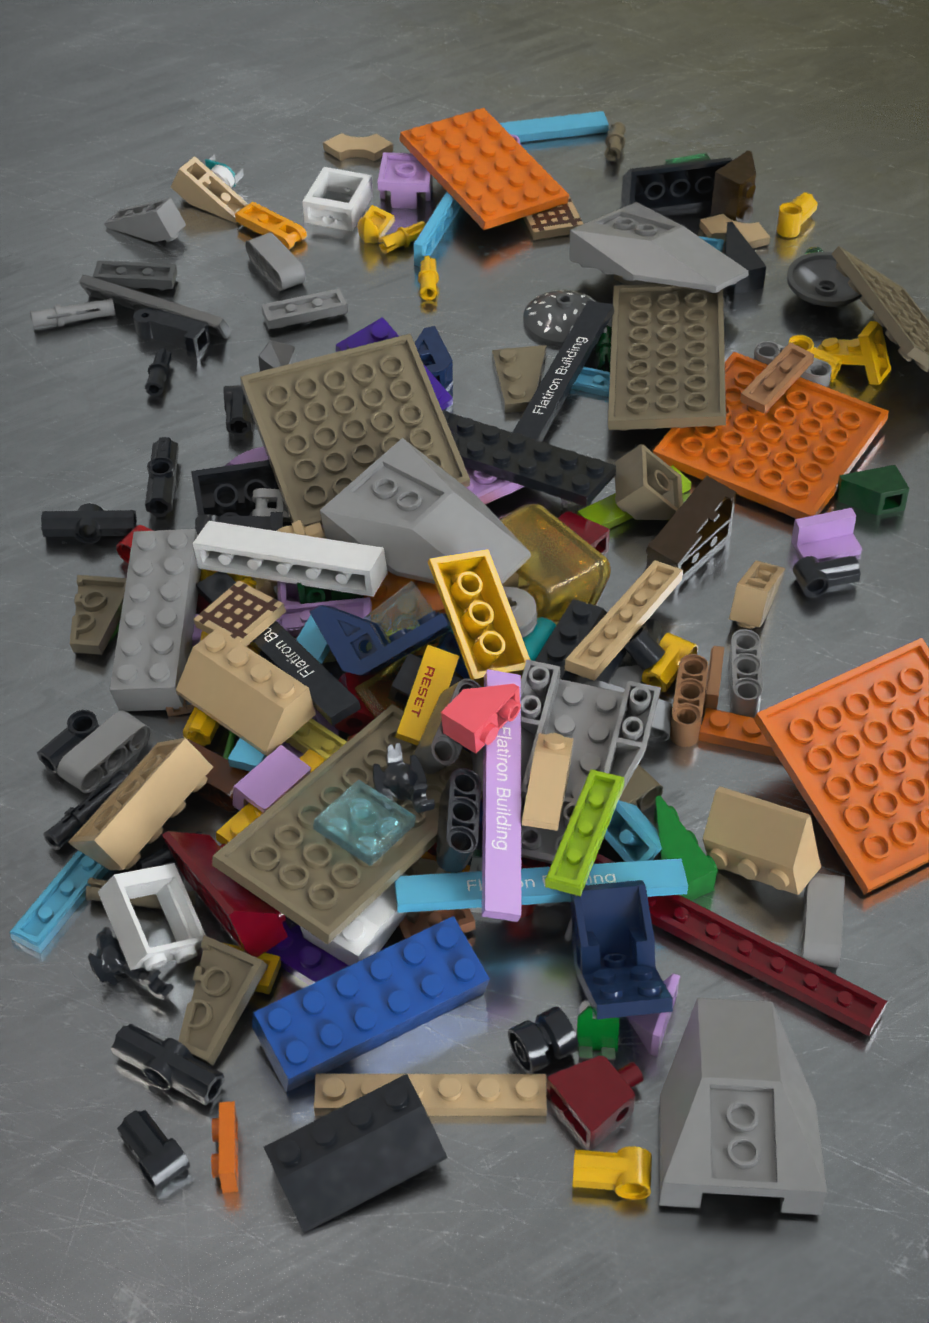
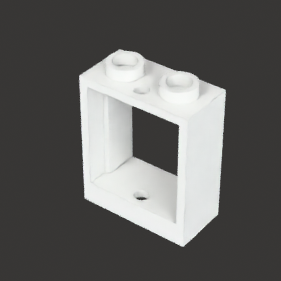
[302,167,373,232]
[98,863,206,971]

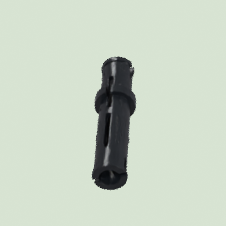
[43,770,128,850]

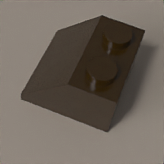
[711,150,756,223]

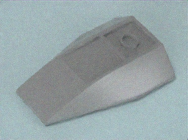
[521,660,661,864]

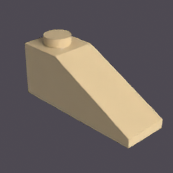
[171,156,248,223]
[729,561,786,629]
[522,733,574,831]

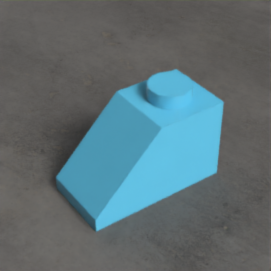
[604,800,662,862]

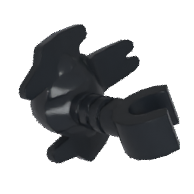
[373,742,435,813]
[88,927,174,999]

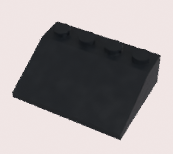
[191,460,292,527]

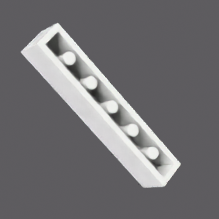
[193,521,387,597]

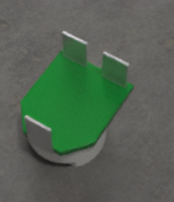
[577,1000,619,1060]

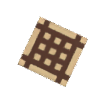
[523,196,583,240]
[193,581,286,646]

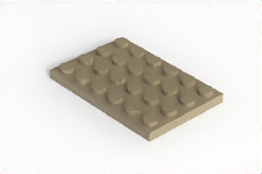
[831,246,929,372]

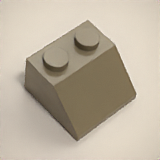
[615,444,683,520]

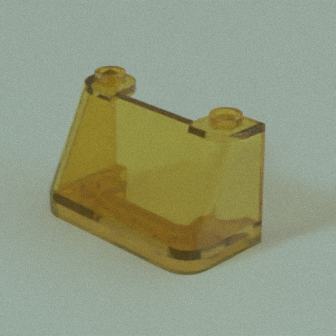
[499,504,611,622]

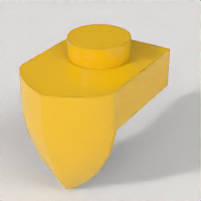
[357,205,395,243]

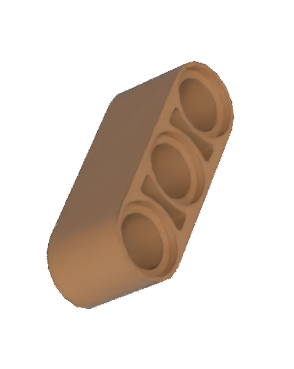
[670,654,709,747]

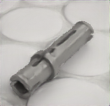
[30,298,115,329]

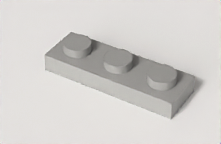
[261,288,348,329]

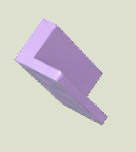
[791,508,862,562]
[233,745,311,813]

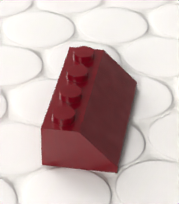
[162,831,288,958]

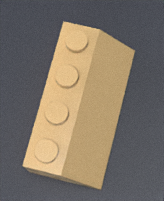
[176,628,316,756]
[69,738,213,870]

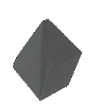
[258,340,297,371]

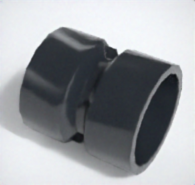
[508,1006,578,1074]

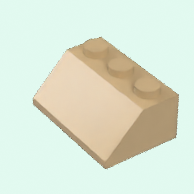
[703,786,821,895]

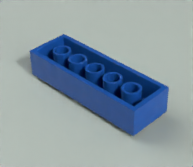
[252,916,490,1093]

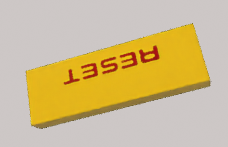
[395,645,459,746]

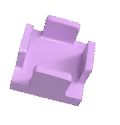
[378,152,433,209]

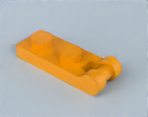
[235,202,307,250]

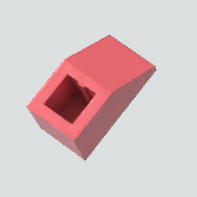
[441,684,521,754]

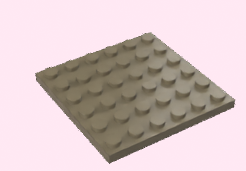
[240,334,470,527]

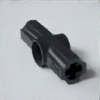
[145,437,179,517]
[41,503,137,544]
[111,1024,225,1105]

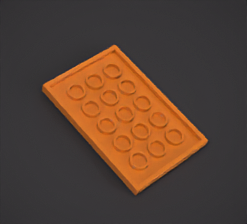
[399,108,569,230]

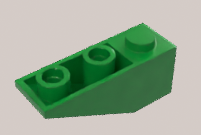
[653,795,718,901]

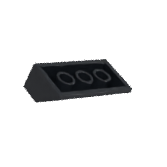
[621,157,732,212]
[535,599,627,684]
[264,1074,448,1233]

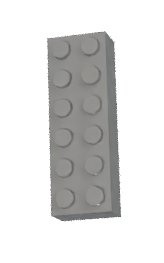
[110,529,201,711]

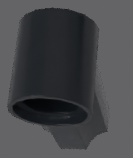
[223,385,252,436]
[793,556,861,598]
[624,619,665,670]
[37,710,99,774]
[117,1110,190,1190]

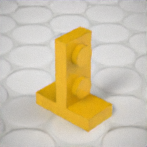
[818,321,892,385]

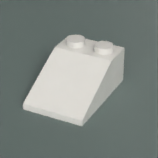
[300,873,408,966]

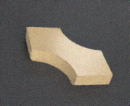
[323,133,393,161]
[700,214,770,248]

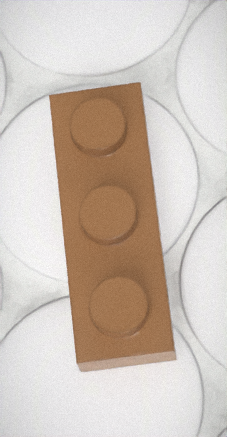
[740,343,814,414]

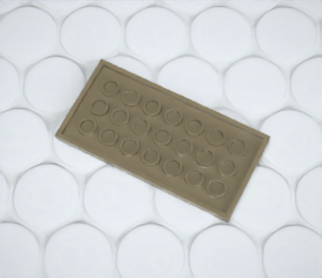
[608,283,726,430]
[212,704,483,945]

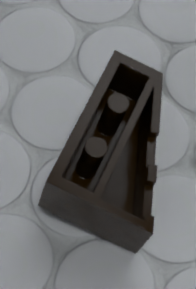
[646,475,736,579]

